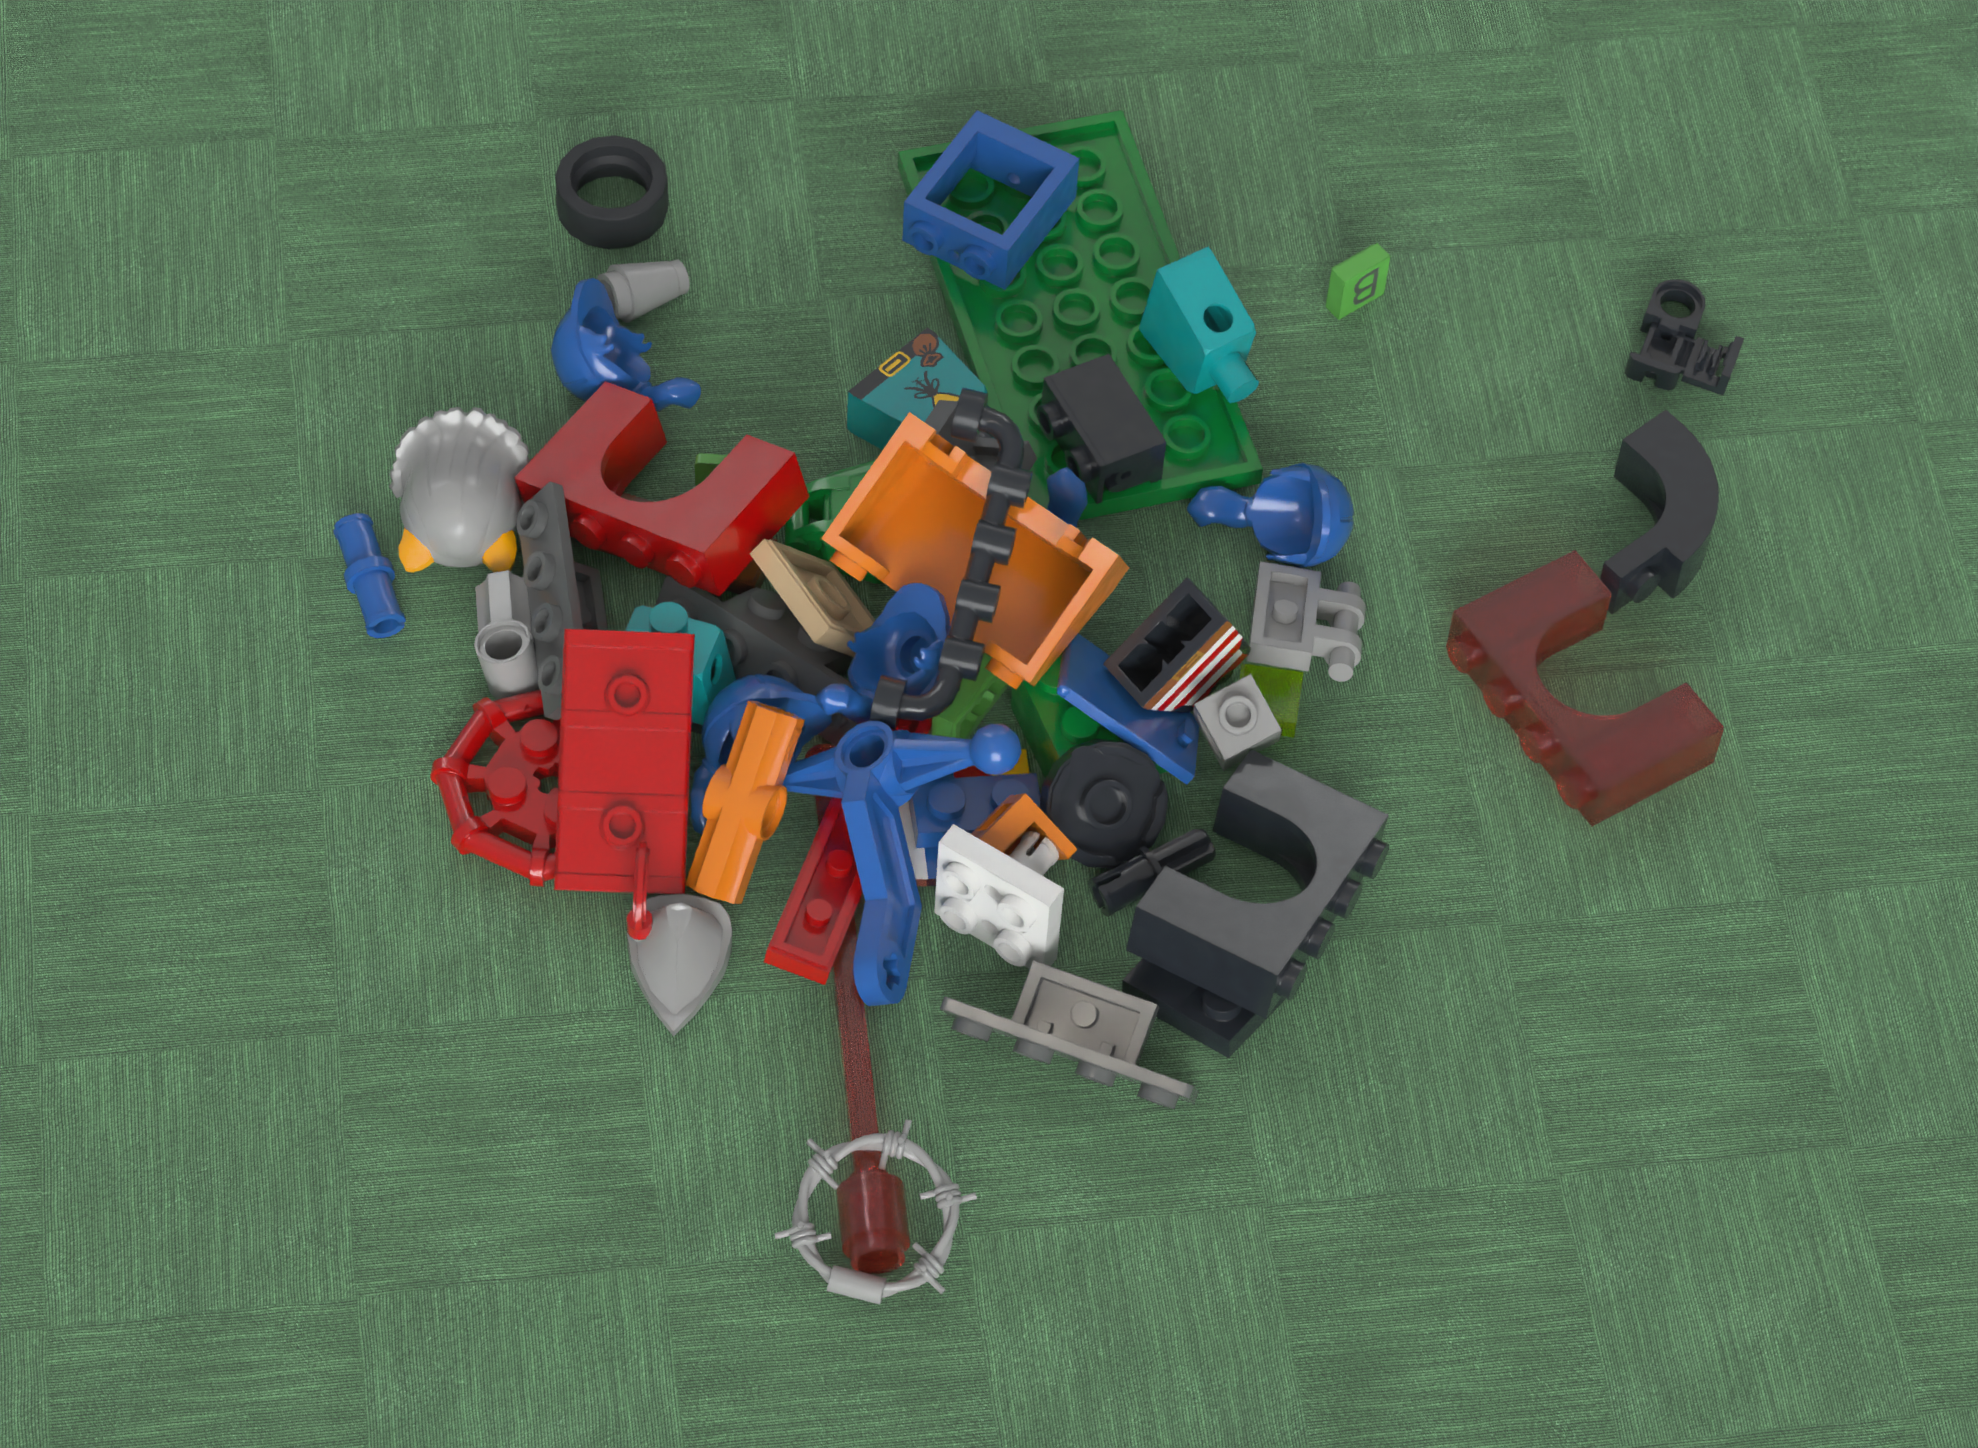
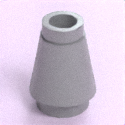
[597,259,689,323]

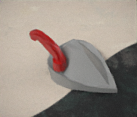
[626,842,732,1037]

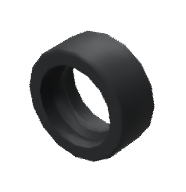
[555,135,668,249]

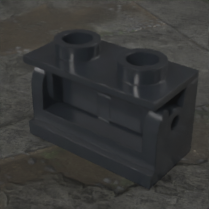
[1037,354,1166,504]

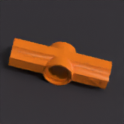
[685,700,805,904]

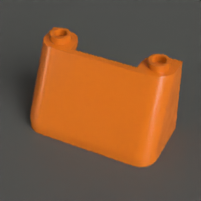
[821,412,1129,690]

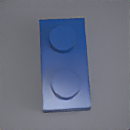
[908,773,1041,848]

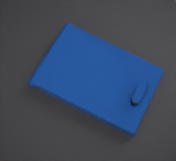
[1057,634,1199,785]

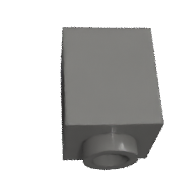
[1193,674,1281,771]

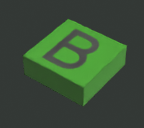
[1325,243,1391,320]

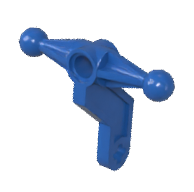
[783,721,1021,1006]

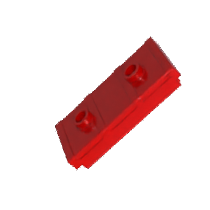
[554,629,695,895]

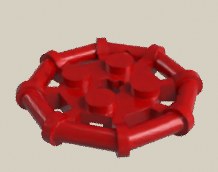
[430,689,561,887]

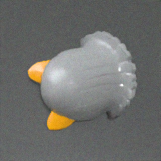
[389,407,530,573]

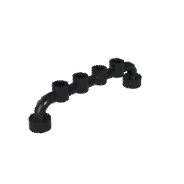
[869,387,1033,731]

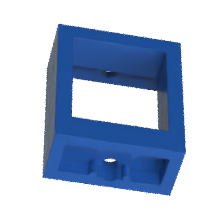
[902,110,1079,290]

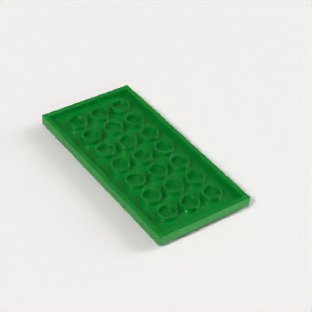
[898,110,1263,521]

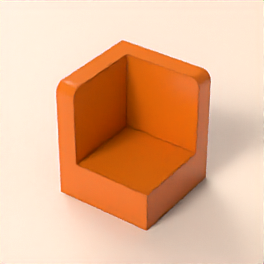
[971,793,1077,860]

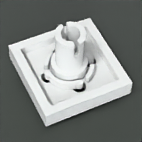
[934,824,1064,969]

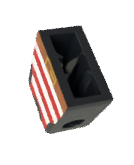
[1103,577,1251,713]

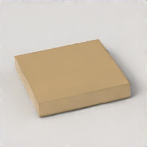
[750,539,875,657]

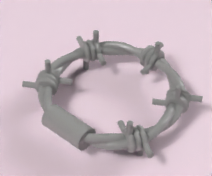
[774,1119,977,1305]

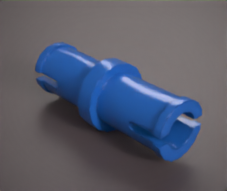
[333,513,406,638]

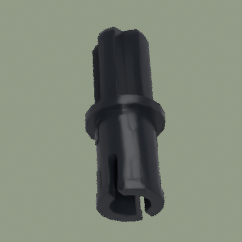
[1088,829,1216,917]

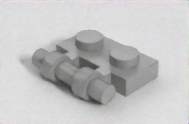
[1246,561,1366,682]

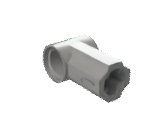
[474,570,539,699]

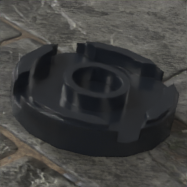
[1039,739,1168,869]

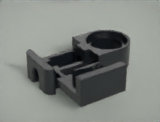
[1624,279,1744,396]

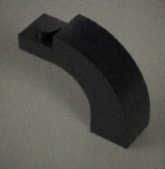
[1595,410,1719,614]

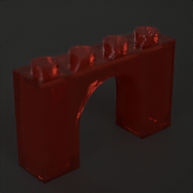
[1446,550,1724,827]

